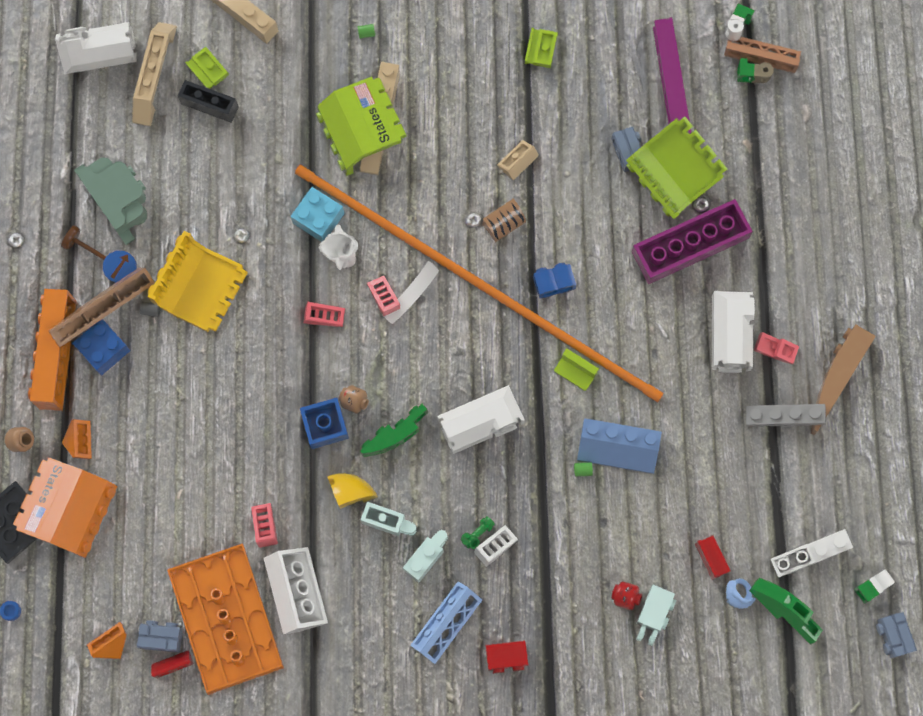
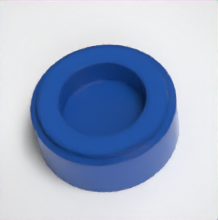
[0,601,21,621]

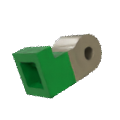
[737,58,774,83]

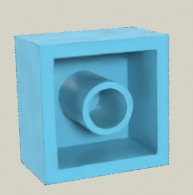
[290,187,345,242]

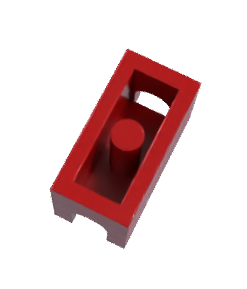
[485,640,528,674]

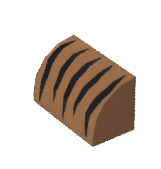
[483,198,526,242]

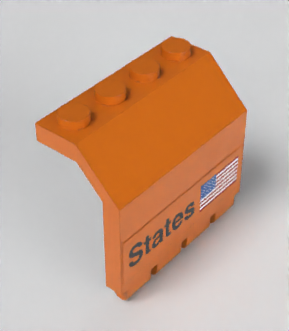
[13,458,117,558]

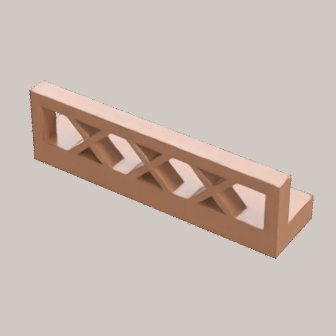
[724,37,801,73]

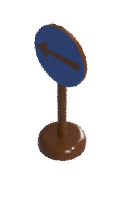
[61,225,137,283]

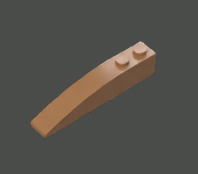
[49,267,155,347]
[811,324,876,435]

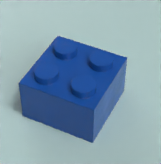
[73,319,131,376]
[300,397,349,449]

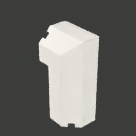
[55,22,138,74]
[712,291,755,373]
[437,385,525,454]

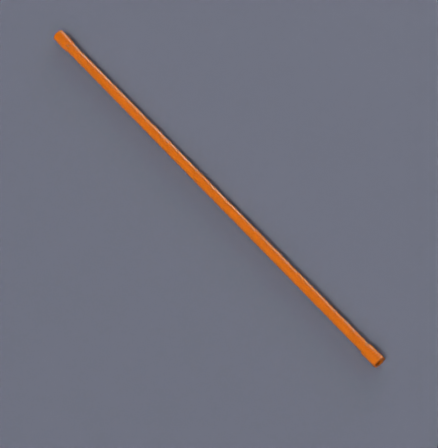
[295,164,664,403]

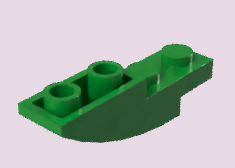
[360,404,428,457]
[749,578,823,645]

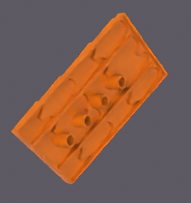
[167,543,284,695]

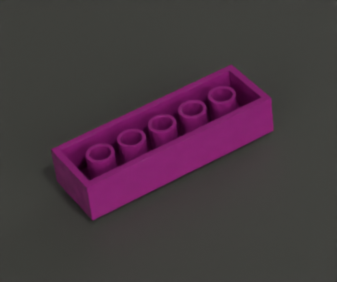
[632,199,753,285]

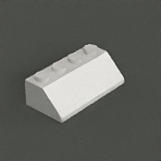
[264,547,328,635]

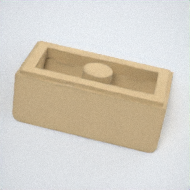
[497,140,539,180]

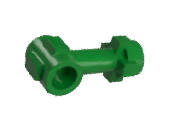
[461,516,495,549]

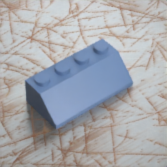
[577,418,662,474]

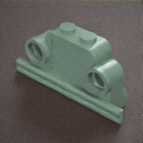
[74,158,147,245]

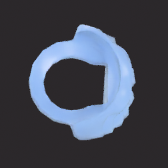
[726,578,756,609]

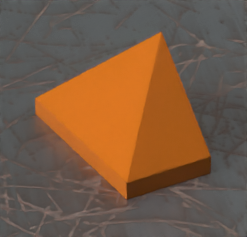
[62,419,92,459]
[87,622,127,659]

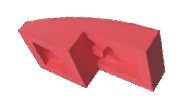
[754,332,799,364]

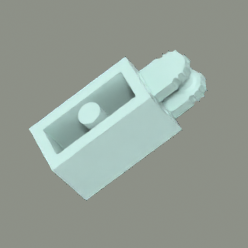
[361,502,417,536]
[403,530,448,583]
[636,585,676,646]

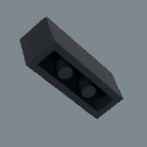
[178,80,239,123]

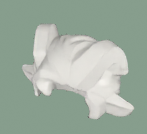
[318,225,358,270]

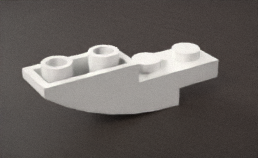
[771,529,853,577]

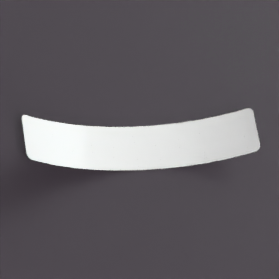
[384,261,439,324]

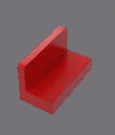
[695,535,731,580]

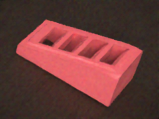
[367,276,400,316]
[303,302,345,327]
[251,503,278,548]

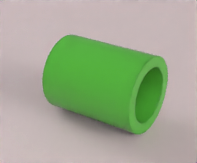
[357,24,375,39]
[574,462,593,477]

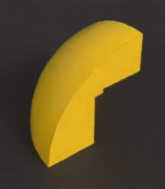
[327,473,378,509]

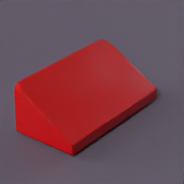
[151,651,194,678]

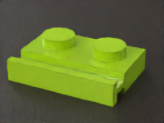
[525,28,558,68]
[185,47,229,89]

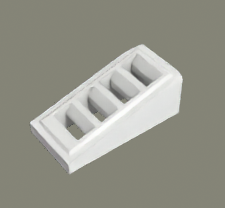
[474,525,518,567]

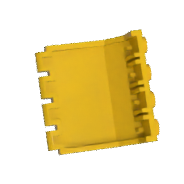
[147,231,248,332]

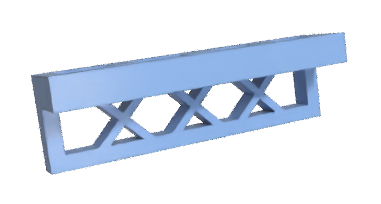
[410,582,482,664]

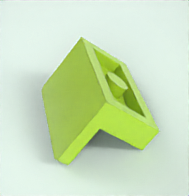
[554,348,599,391]

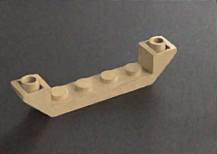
[132,22,177,126]

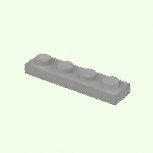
[746,404,826,427]

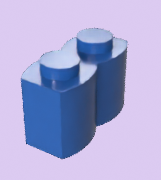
[533,263,576,299]

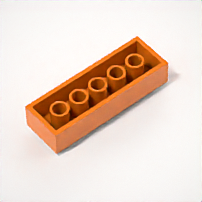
[28,289,76,411]

